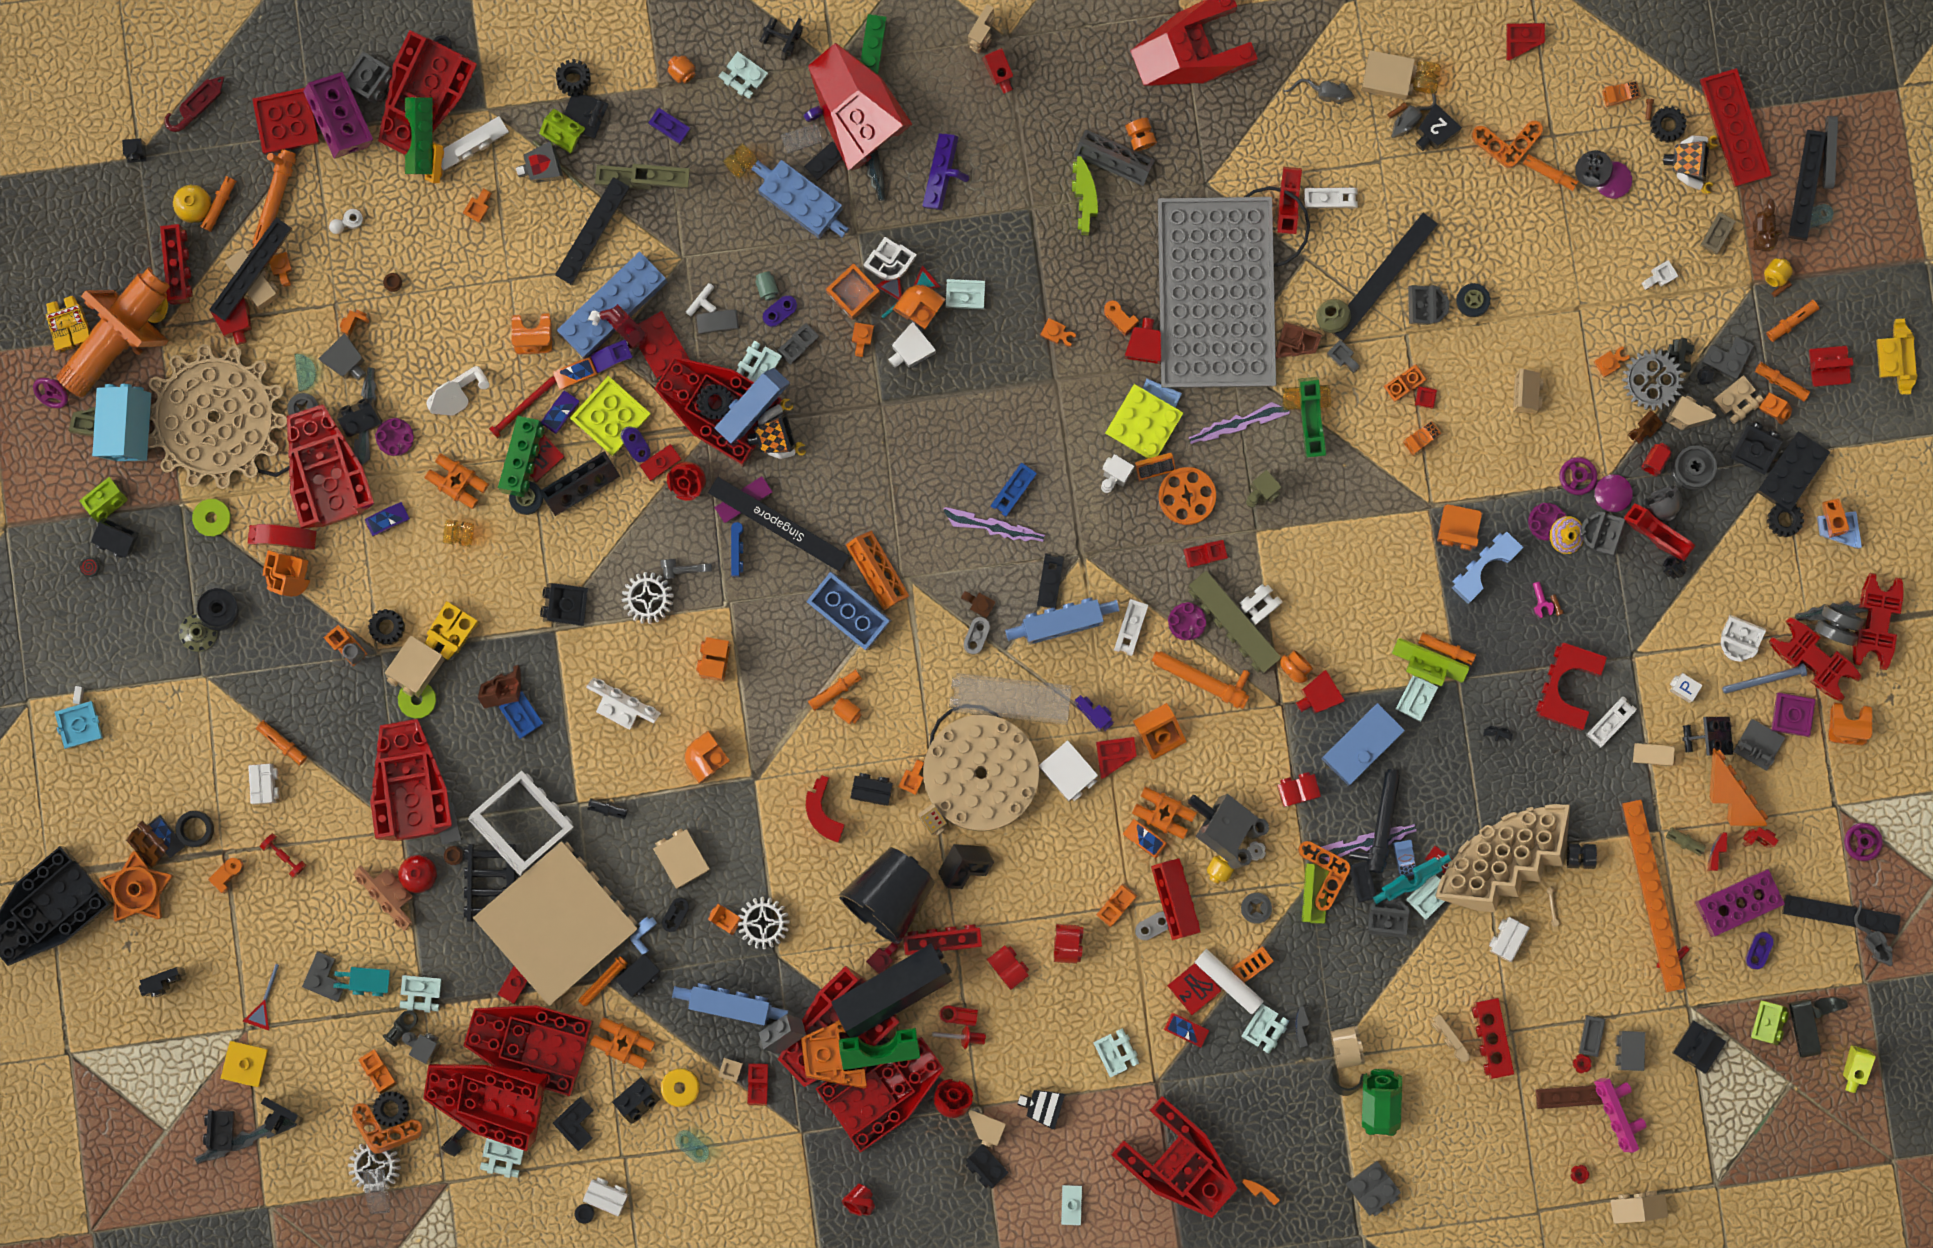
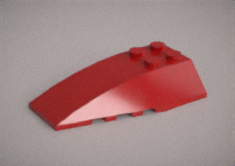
[378,30,477,155]
[287,404,374,528]
[370,719,452,841]
[778,966,900,1087]

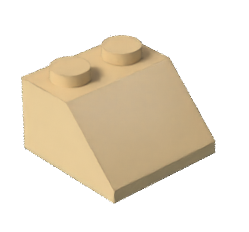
[1513,369,1543,414]

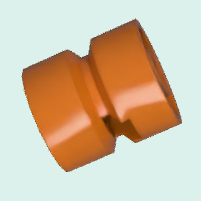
[1125,117,1157,152]

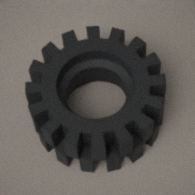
[556,59,591,97]
[1650,106,1687,143]
[696,384,733,419]
[1767,504,1804,537]
[368,609,405,645]
[373,1091,410,1127]

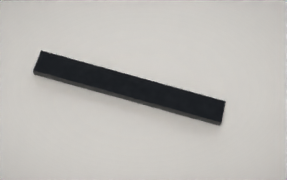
[1332,212,1438,342]

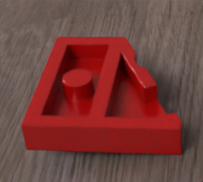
[1506,23,1545,61]
[1096,737,1137,779]

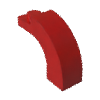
[1277,166,1302,234]
[247,524,317,550]
[805,775,845,843]

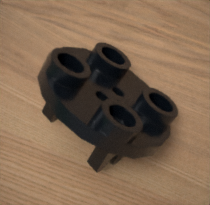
[1575,150,1613,188]

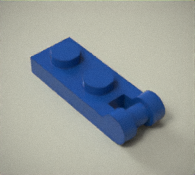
[991,462,1037,517]
[731,522,744,578]

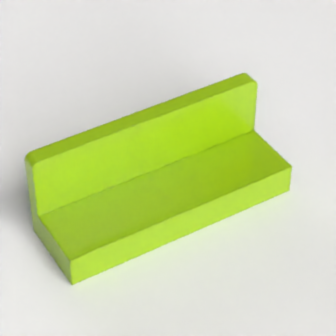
[1302,864,1329,924]

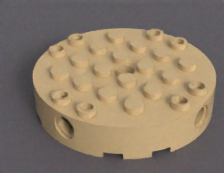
[923,715,1039,831]

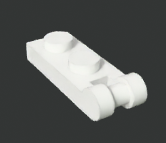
[1304,188,1358,209]
[1114,599,1148,656]
[1586,696,1637,748]

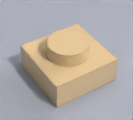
[718,1058,743,1082]

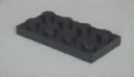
[1757,431,1830,513]

